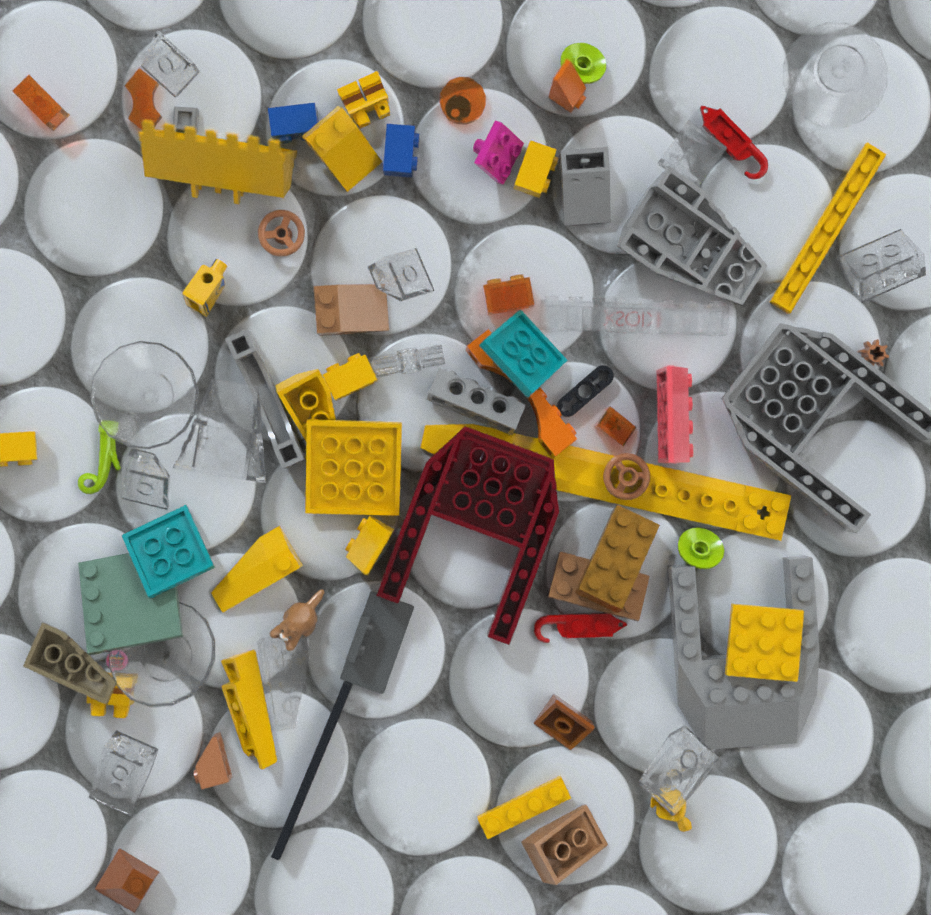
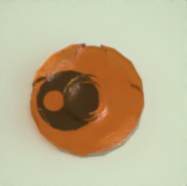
[440,77,486,125]

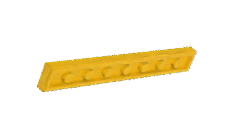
[769,142,887,314]

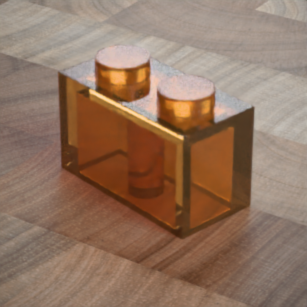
[12,75,70,131]
[483,274,535,315]

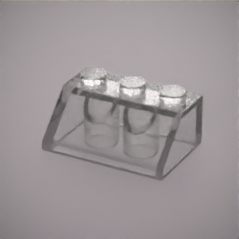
[837,229,926,303]

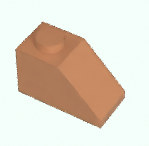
[194,732,232,790]

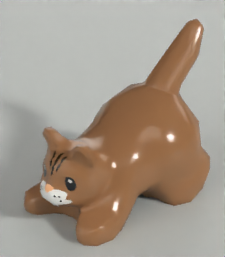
[270,589,324,651]

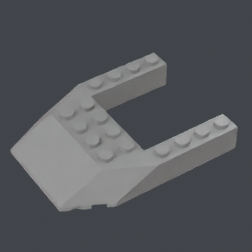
[722,323,931,533]
[667,556,820,750]

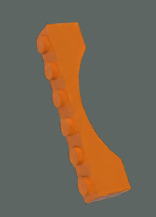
[465,329,577,459]

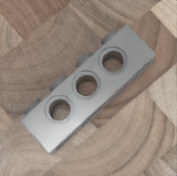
[426,368,526,436]

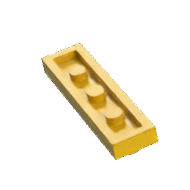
[477,775,571,839]

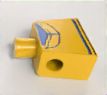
[182,259,228,317]

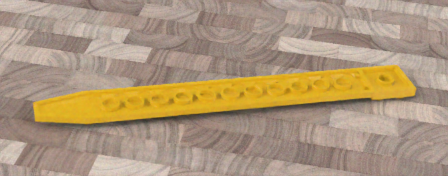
[420,424,792,541]

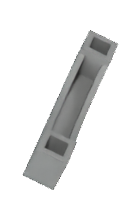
[225,329,306,469]

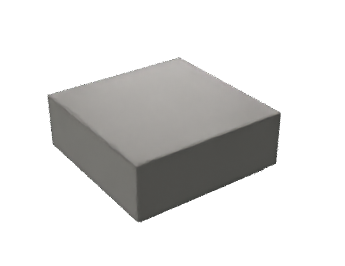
[173,106,199,133]

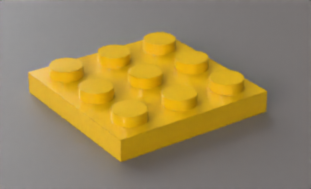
[725,603,804,682]

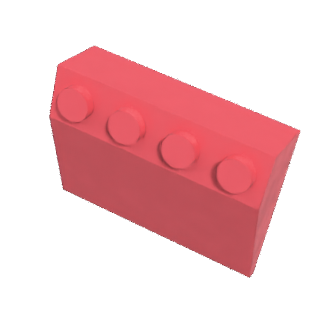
[656,365,693,463]

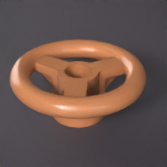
[258,210,305,257]
[603,453,650,500]

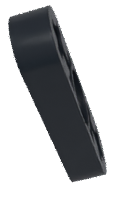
[556,365,614,417]

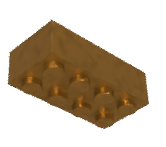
[575,505,660,613]

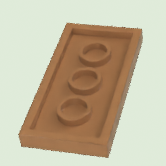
[548,552,650,622]

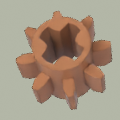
[858,339,889,367]

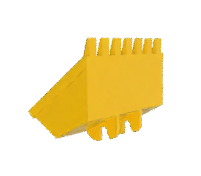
[138,120,297,204]

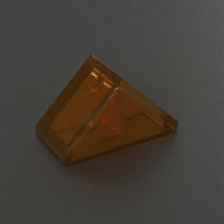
[593,406,636,447]

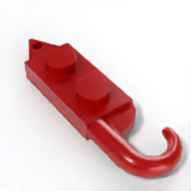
[700,106,768,180]
[533,613,627,643]

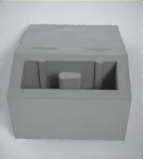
[559,147,611,226]

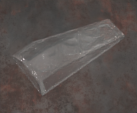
[257,635,310,731]

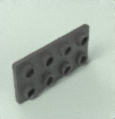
[340,591,414,694]

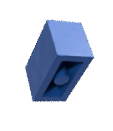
[268,102,319,144]
[383,124,420,177]

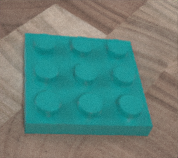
[479,309,568,398]
[121,505,215,599]

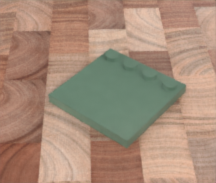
[78,553,183,655]

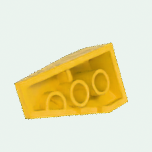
[275,369,336,441]
[211,526,303,613]

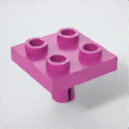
[473,120,524,185]

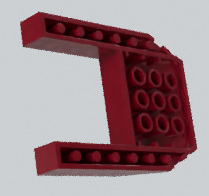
[376,426,559,645]

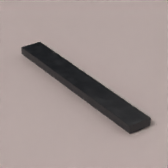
[271,681,353,860]

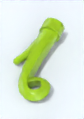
[78,420,121,494]

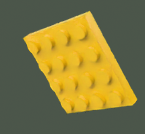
[305,419,402,516]

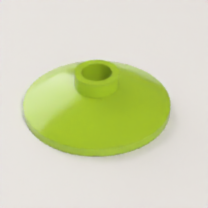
[560,43,606,84]
[678,528,724,569]

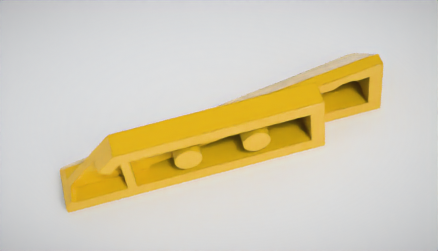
[221,650,277,769]

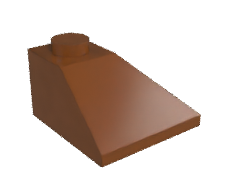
[95,848,159,913]

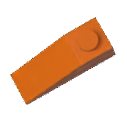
[548,59,587,113]

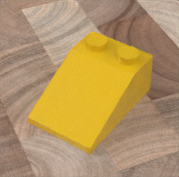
[302,106,382,192]
[345,515,395,575]

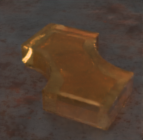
[125,68,162,131]

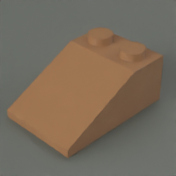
[314,284,389,336]
[521,804,608,885]

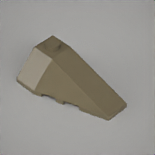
[23,622,117,704]

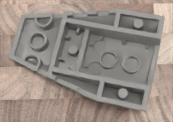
[617,166,767,305]

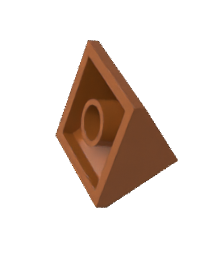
[533,694,595,750]

